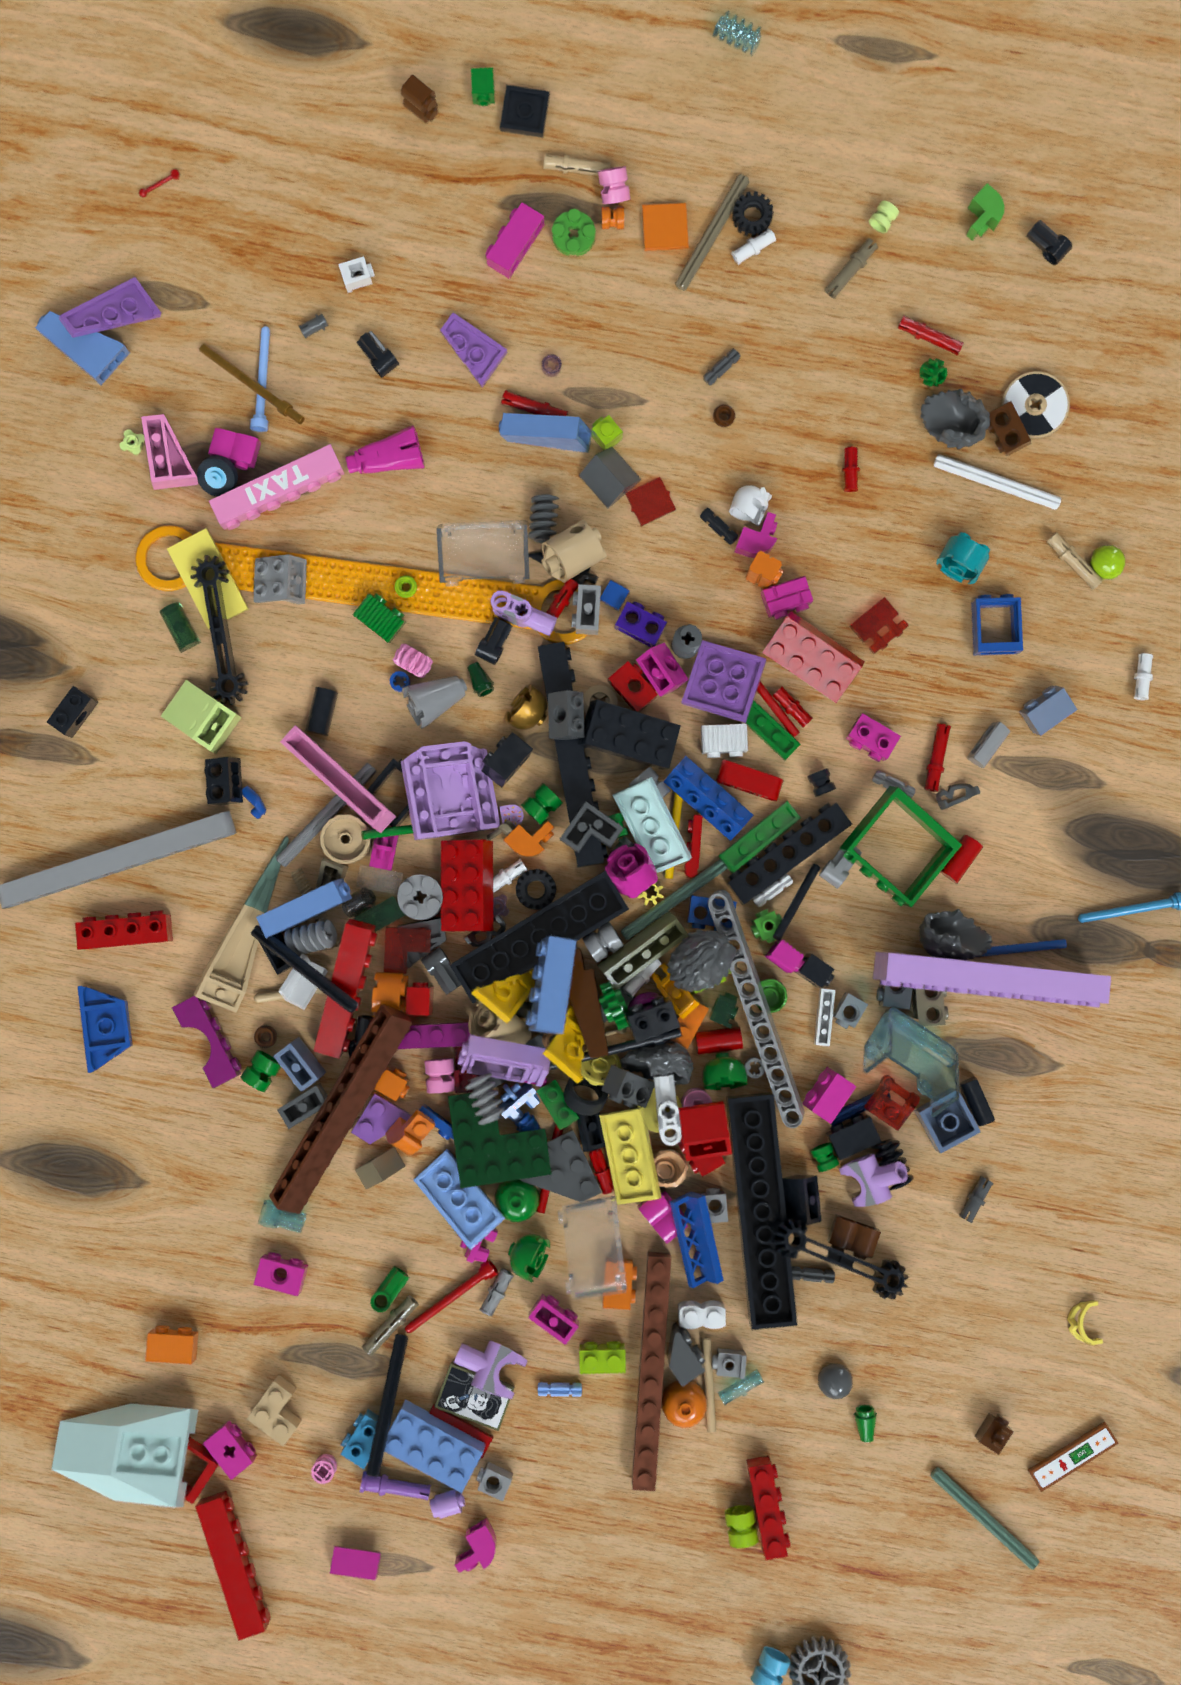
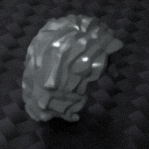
[920,389,990,449]
[919,909,992,961]
[667,929,736,992]
[620,1040,694,1086]

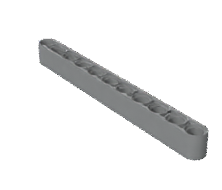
[0,811,237,909]
[708,890,805,1128]

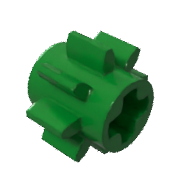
[920,358,948,387]

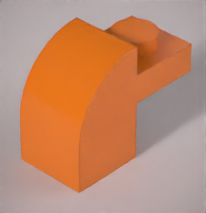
[504,821,555,857]
[385,1110,435,1155]

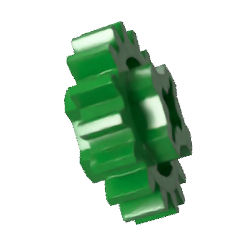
[599,981,629,1031]

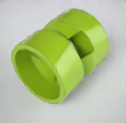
[724,1505,759,1548]

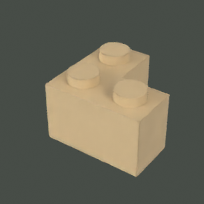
[247,1374,301,1447]

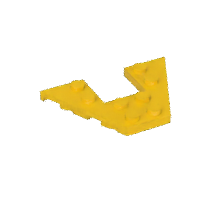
[471,970,584,1084]

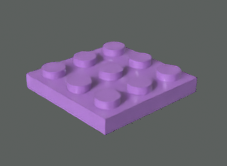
[681,640,766,723]

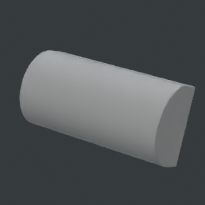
[967,722,1010,768]

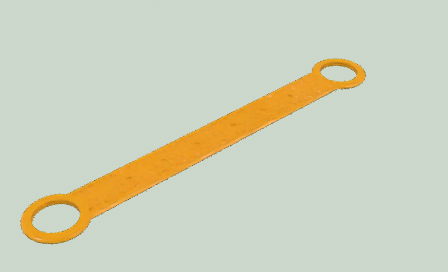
[135,525,587,645]

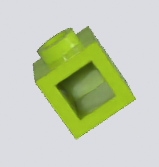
[591,415,623,451]

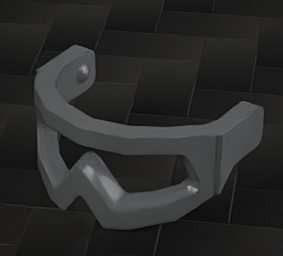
[936,784,981,810]
[464,914,506,947]

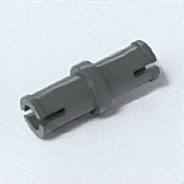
[959,1176,994,1223]

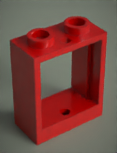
[182,1436,219,1505]

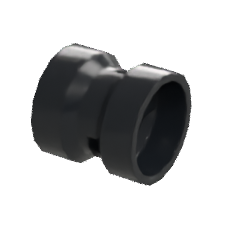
[807,768,836,797]

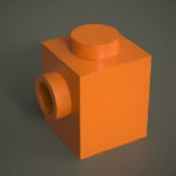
[375,1067,410,1101]

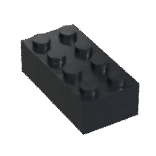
[578,700,681,770]

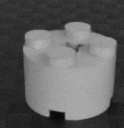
[397,874,443,920]

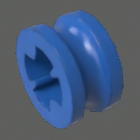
[390,671,410,692]

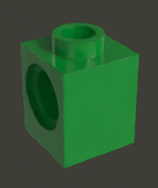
[471,68,495,106]

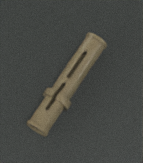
[824,238,878,299]
[362,1295,419,1356]

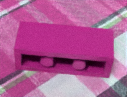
[485,202,545,279]

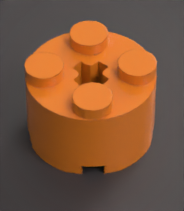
[372,972,409,1017]

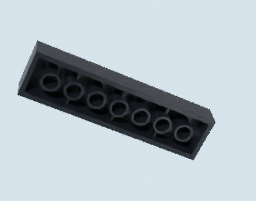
[450,870,629,1004]

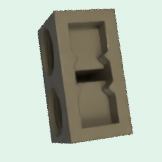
[912,985,948,1027]

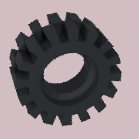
[732,191,774,237]
[516,869,556,910]

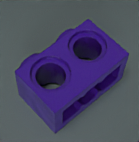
[615,601,667,648]

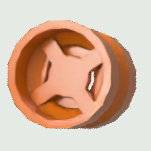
[602,206,624,230]

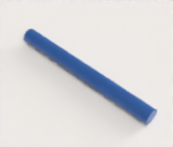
[982,939,1067,957]

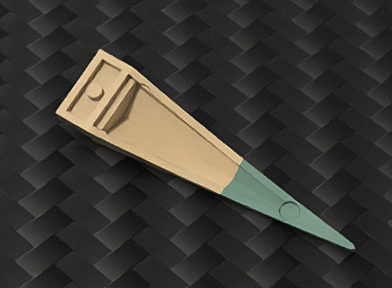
[193,836,289,1012]

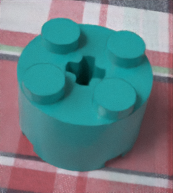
[936,532,990,584]

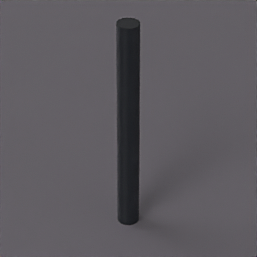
[773,864,820,941]

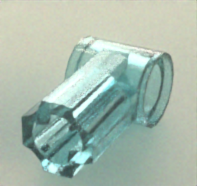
[258,1200,307,1233]

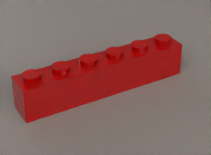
[313,918,378,1059]
[195,1491,270,1641]

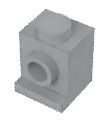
[712,1348,747,1379]

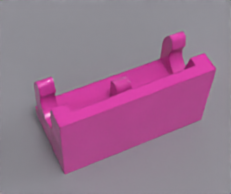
[330,1546,381,1580]

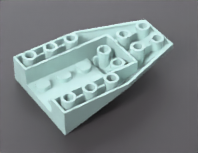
[51,1403,198,1508]

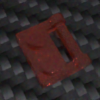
[864,1075,920,1131]

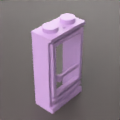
[458,1035,550,1087]

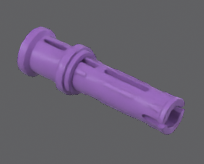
[360,1471,431,1500]

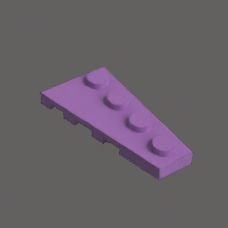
[59,277,161,338]

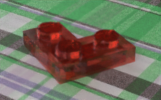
[384,927,431,974]

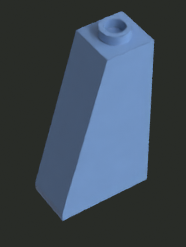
[35,311,130,385]
[499,413,591,453]
[256,878,352,938]

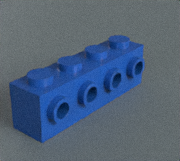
[663,756,753,841]

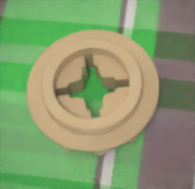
[583,685,618,714]

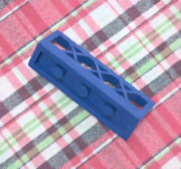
[670,1191,724,1288]

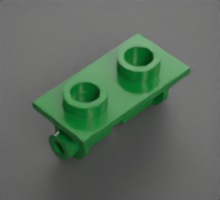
[536,1079,579,1130]

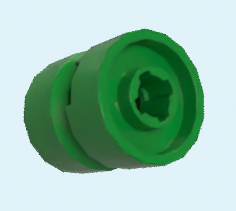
[521,783,563,825]
[240,1050,281,1093]

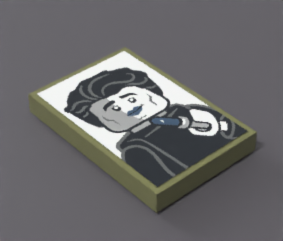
[435,1362,515,1431]

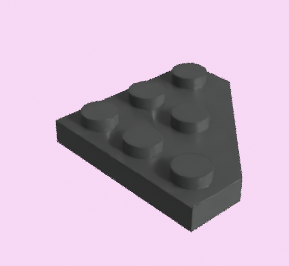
[520,1130,602,1203]

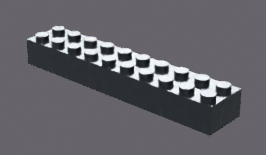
[726,1092,798,1330]

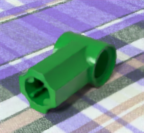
[370,1266,410,1312]

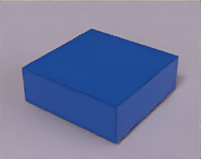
[600,580,630,611]

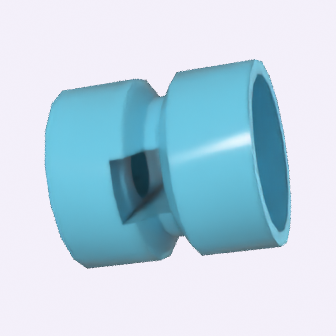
[751,1646,791,1685]

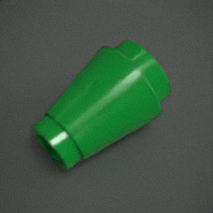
[854,1405,877,1442]

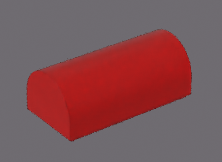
[940,835,983,884]
[695,1026,743,1055]

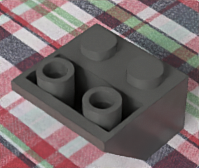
[667,1322,706,1387]

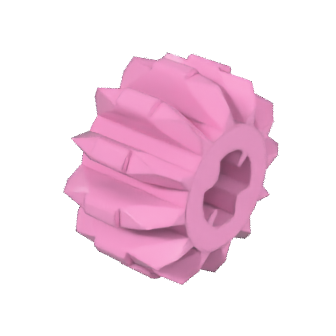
[393,644,433,678]

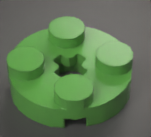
[552,209,596,256]

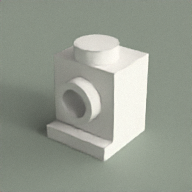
[339,256,375,293]

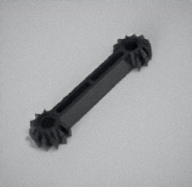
[190,555,249,705]
[771,1218,909,1299]

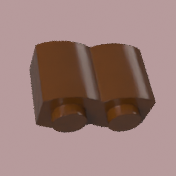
[401,74,438,124]
[827,1214,881,1260]

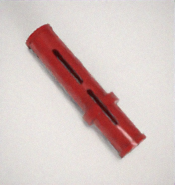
[897,315,964,356]
[501,390,568,416]
[924,724,951,792]

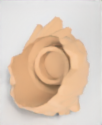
[653,1149,689,1188]

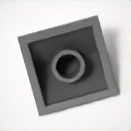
[579,447,641,509]

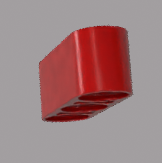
[715,760,784,802]

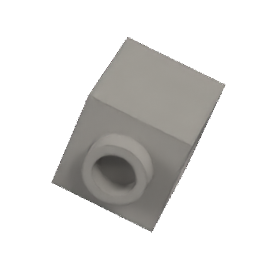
[833,992,868,1029]
[702,1188,728,1223]
[476,1462,513,1501]

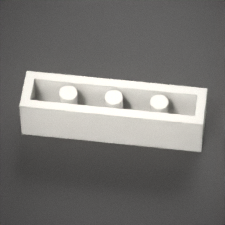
[814,988,835,1046]

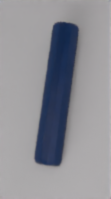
[830,1088,891,1126]

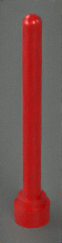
[405,1259,499,1333]

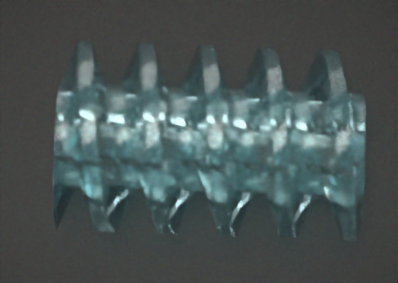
[713,11,761,56]

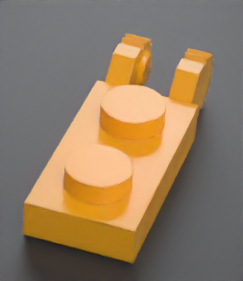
[651,962,700,1019]

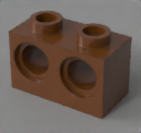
[988,401,1031,456]

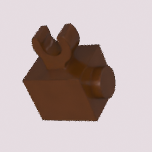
[975,1413,1014,1455]

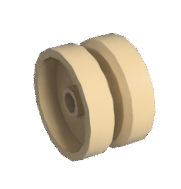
[320,814,372,864]

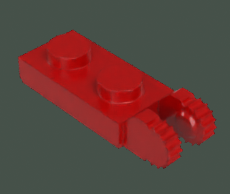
[684,815,703,878]

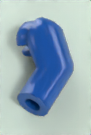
[242,786,266,819]

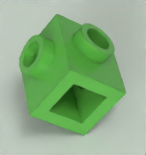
[750,909,782,943]

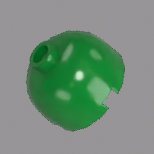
[702,1053,748,1090]
[494,1179,540,1222]
[508,1234,550,1283]

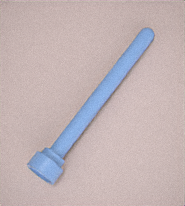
[250,326,270,432]

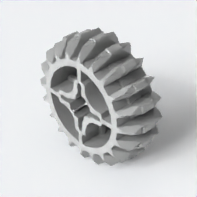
[789,1636,851,1685]

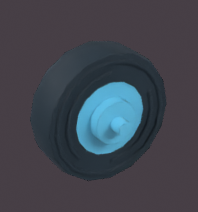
[197,455,238,496]

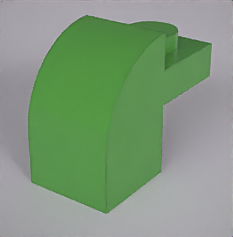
[966,183,1004,241]

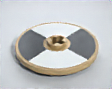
[1001,372,1070,439]

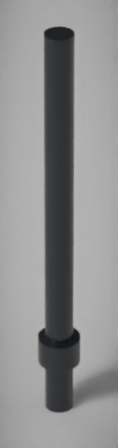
[550,1028,682,1070]

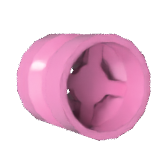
[311,1454,337,1484]

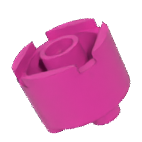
[605,844,658,898]

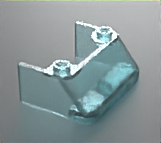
[863,1008,960,1117]

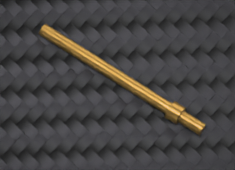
[199,344,305,425]

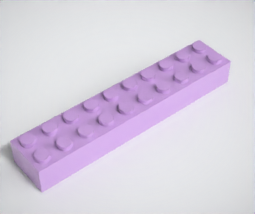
[873,952,1111,1007]

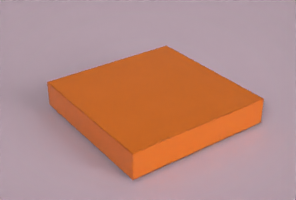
[642,203,689,251]

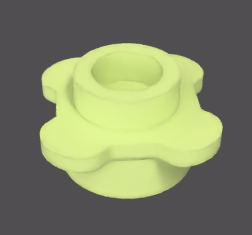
[120,430,145,455]

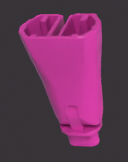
[345,425,425,474]

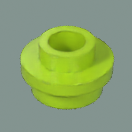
[395,575,417,598]

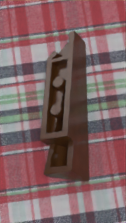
[569,949,609,1058]

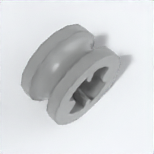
[744,1057,765,1078]

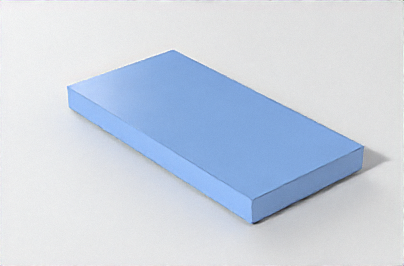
[413,1149,505,1250]

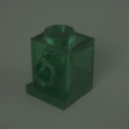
[708,992,739,1029]

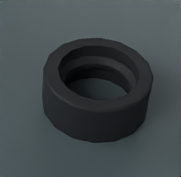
[563,1072,609,1116]

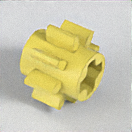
[637,883,664,906]

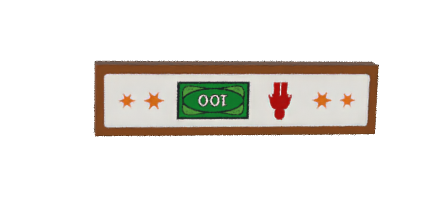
[1028,1422,1119,1492]

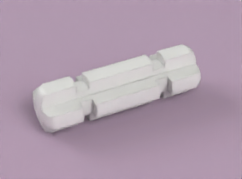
[753,874,793,907]

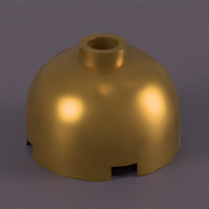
[504,684,547,730]

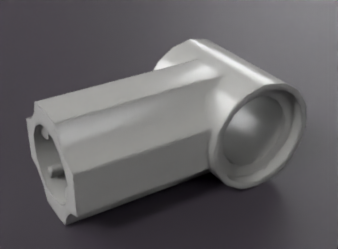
[819,847,862,889]

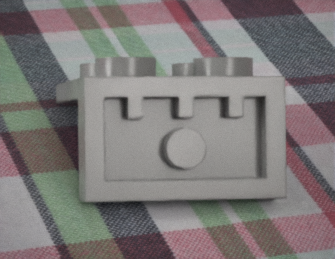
[253,554,307,604]

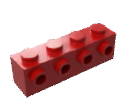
[75,910,173,950]
[746,1456,791,1561]

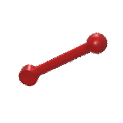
[139,169,180,198]

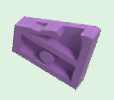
[351,1093,411,1144]

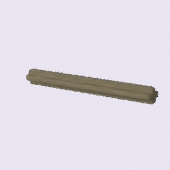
[675,174,749,291]

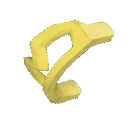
[1067,1300,1103,1345]

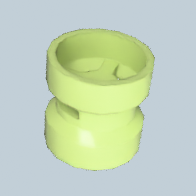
[869,201,899,233]

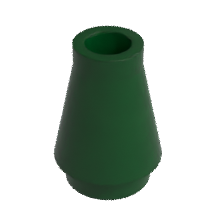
[467,662,494,697]

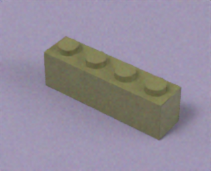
[597,911,688,990]

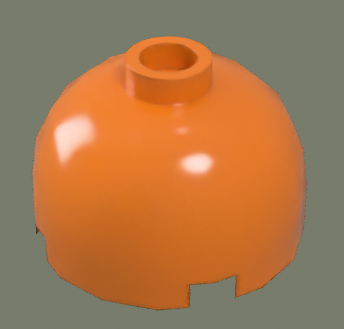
[662,1380,707,1428]

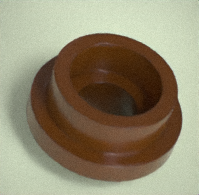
[713,405,735,427]
[254,1025,277,1048]

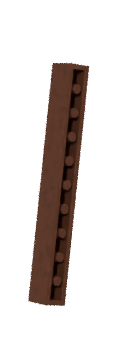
[269,1004,413,1214]
[632,1252,671,1492]

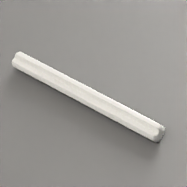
[934,454,1061,510]

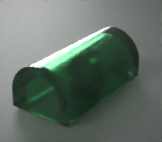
[159,602,201,653]

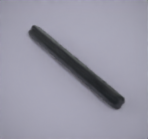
[251,925,359,1013]
[366,1334,408,1477]

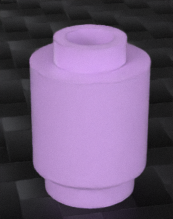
[430,1489,465,1519]

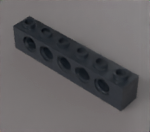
[726,802,852,905]

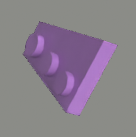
[440,313,508,388]

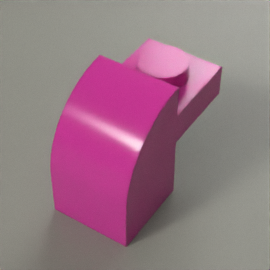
[735,512,778,558]
[455,1518,497,1573]

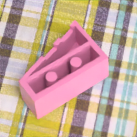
[141,414,198,490]

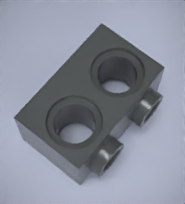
[601,1065,654,1109]

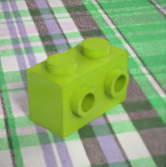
[579,1341,626,1374]

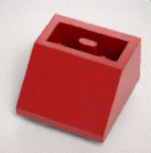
[678,1101,732,1161]

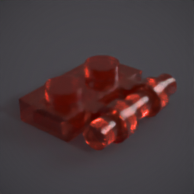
[849,597,909,654]

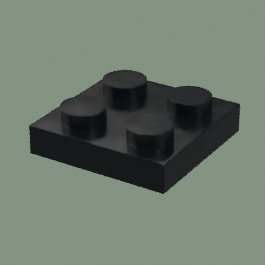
[500,85,550,138]

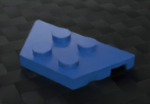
[77,986,133,1073]

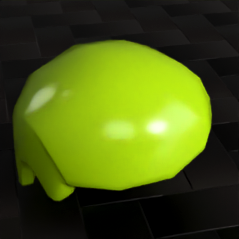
[1090,545,1125,579]

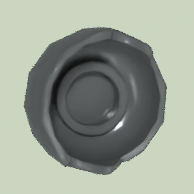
[818,1363,853,1400]

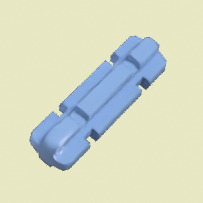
[538,1382,582,1397]

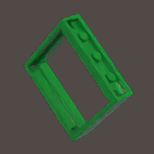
[839,786,962,908]

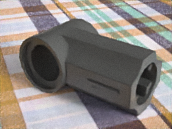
[421,947,461,995]

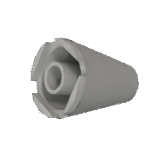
[402,676,467,729]

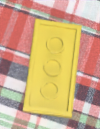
[167,528,249,629]
[599,1107,661,1205]

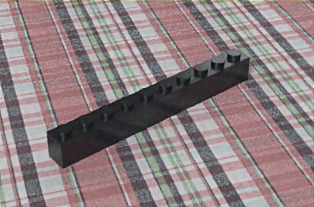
[538,642,608,868]

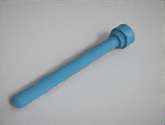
[1078,892,1181,923]

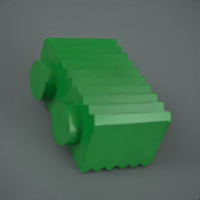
[353,593,406,643]

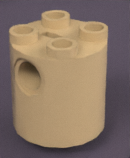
[541,520,607,582]

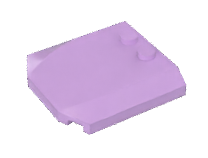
[401,741,500,840]

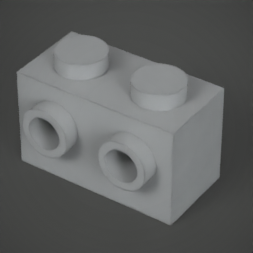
[572,584,601,635]

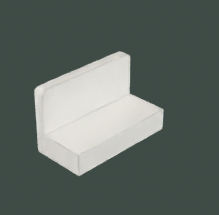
[279,953,328,1010]

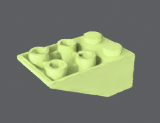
[161,680,242,754]

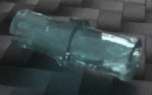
[718,1369,765,1406]

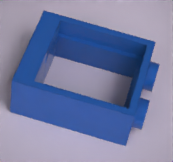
[971,594,1023,656]

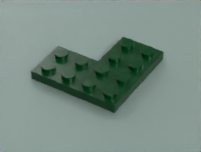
[448,1093,552,1188]

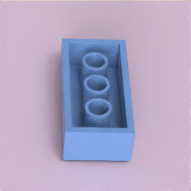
[526,936,576,1034]
[385,1399,485,1493]

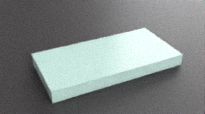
[613,777,692,873]

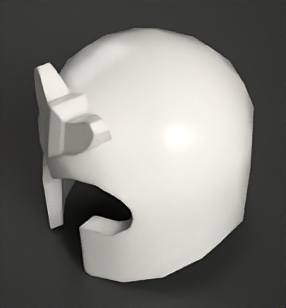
[729,485,772,526]

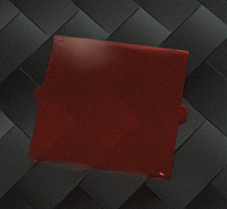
[625,477,676,527]

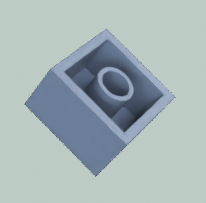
[914,1089,981,1153]

